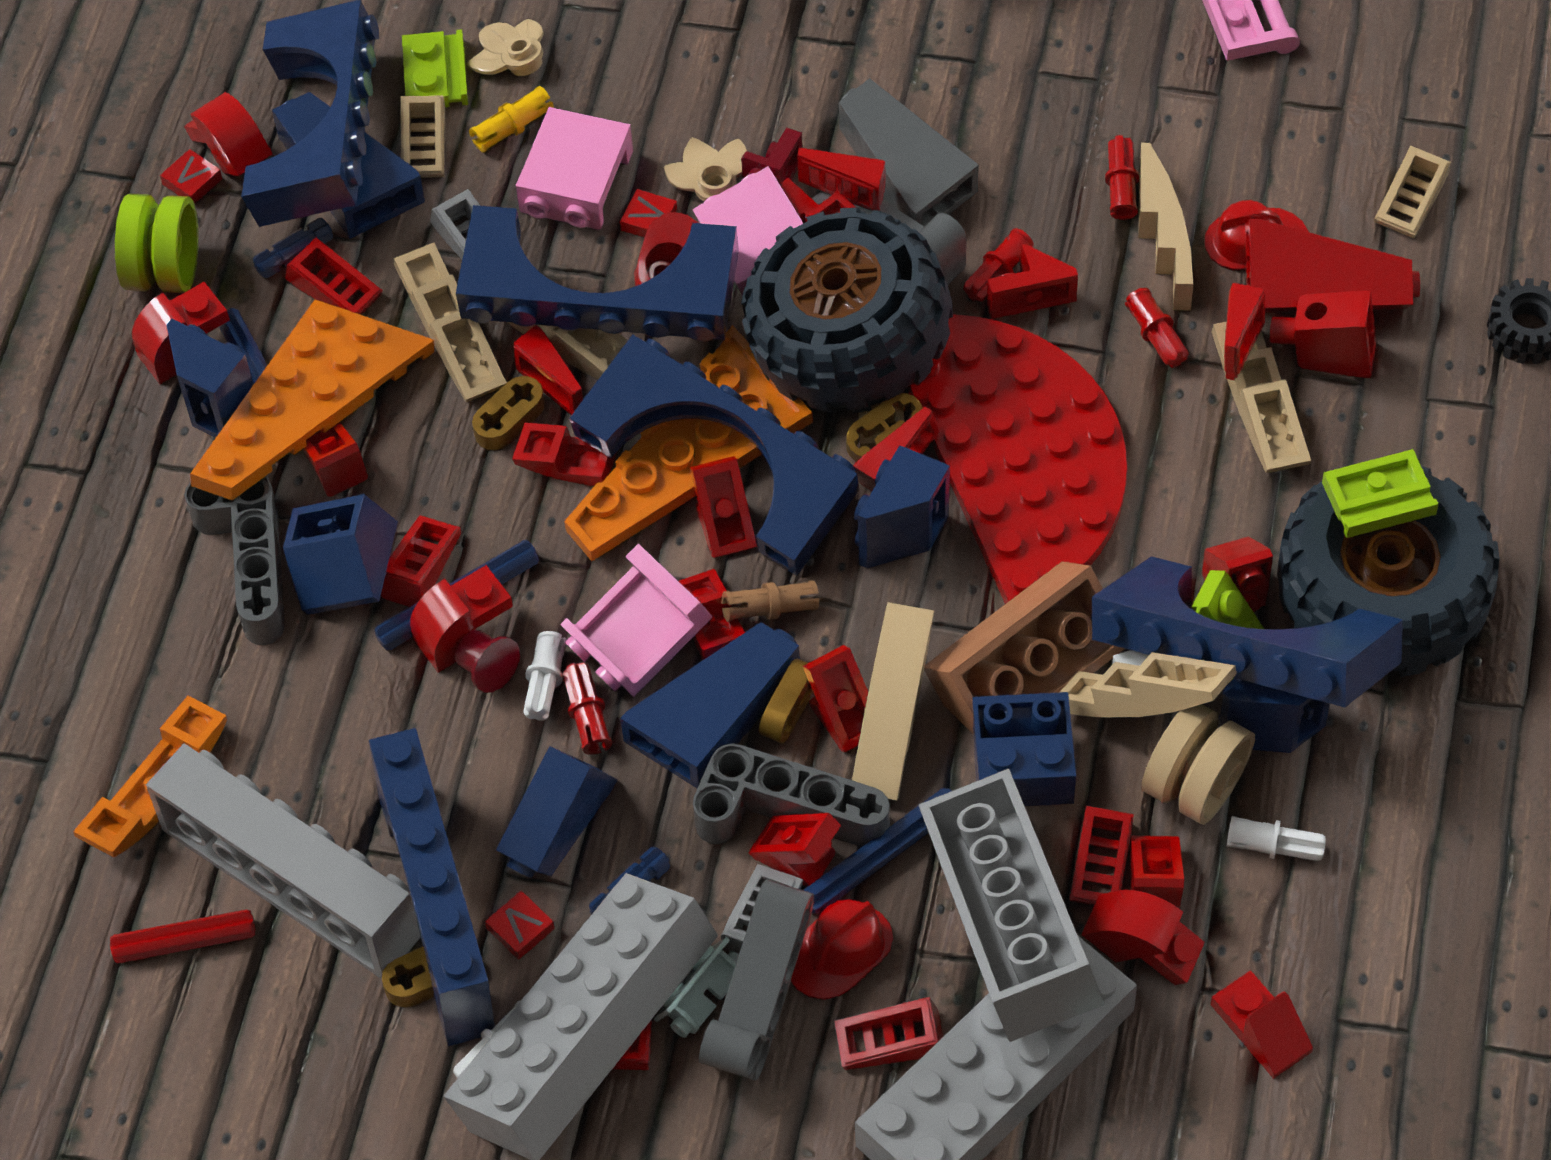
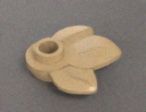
[467,19,544,76]
[664,137,747,201]

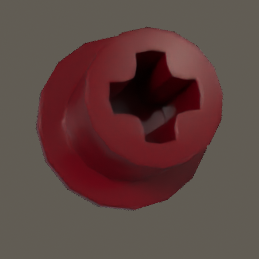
[455,630,520,693]

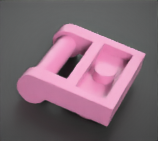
[1202,0,1300,61]

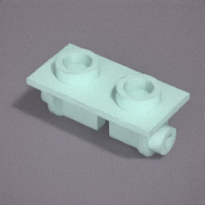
[653,937,739,1038]

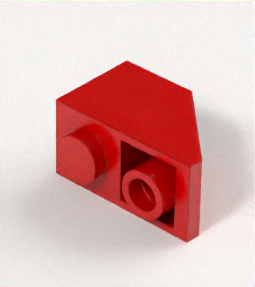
[1202,536,1273,612]

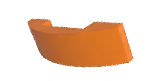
[73,695,227,858]

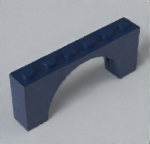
[241,0,379,227]
[456,205,739,341]
[569,334,859,576]
[1092,556,1403,708]
[368,728,495,1046]

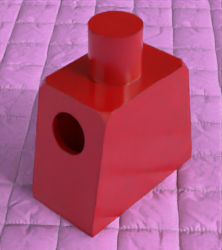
[1270,291,1376,378]

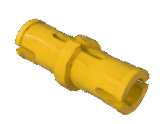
[469,86,554,152]

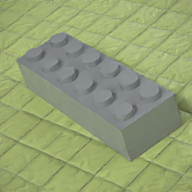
[146,743,421,979]
[919,769,1105,1042]
[443,873,718,1160]
[855,935,1137,1160]

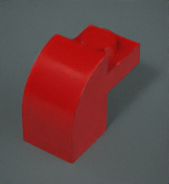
[184,92,273,176]
[132,282,230,384]
[410,565,513,673]
[1081,890,1205,985]

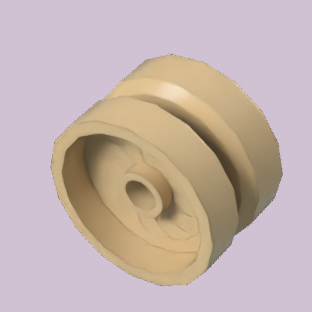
[1142,704,1255,825]

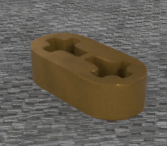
[472,376,545,450]
[846,393,923,462]
[759,659,813,743]
[382,947,435,1008]

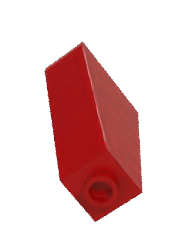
[1245,219,1420,312]

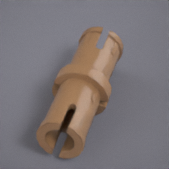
[722,580,819,622]

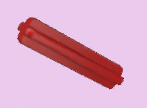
[110,909,256,963]

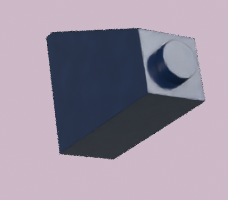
[496,746,618,878]

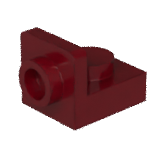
[741,127,803,186]

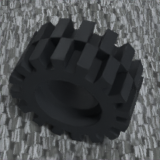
[1487,278,1551,364]

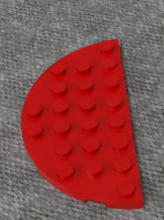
[906,314,1127,604]

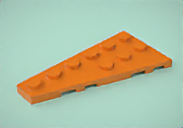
[190,299,434,500]
[564,325,813,561]

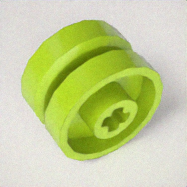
[115,194,199,293]

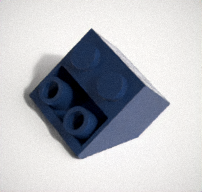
[167,318,254,438]
[854,445,950,569]
[283,494,398,615]
[1219,678,1330,753]
[972,692,1076,806]

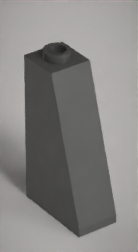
[839,78,979,227]

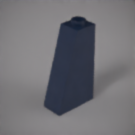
[272,92,425,239]
[620,622,800,788]

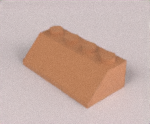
[924,561,1125,735]

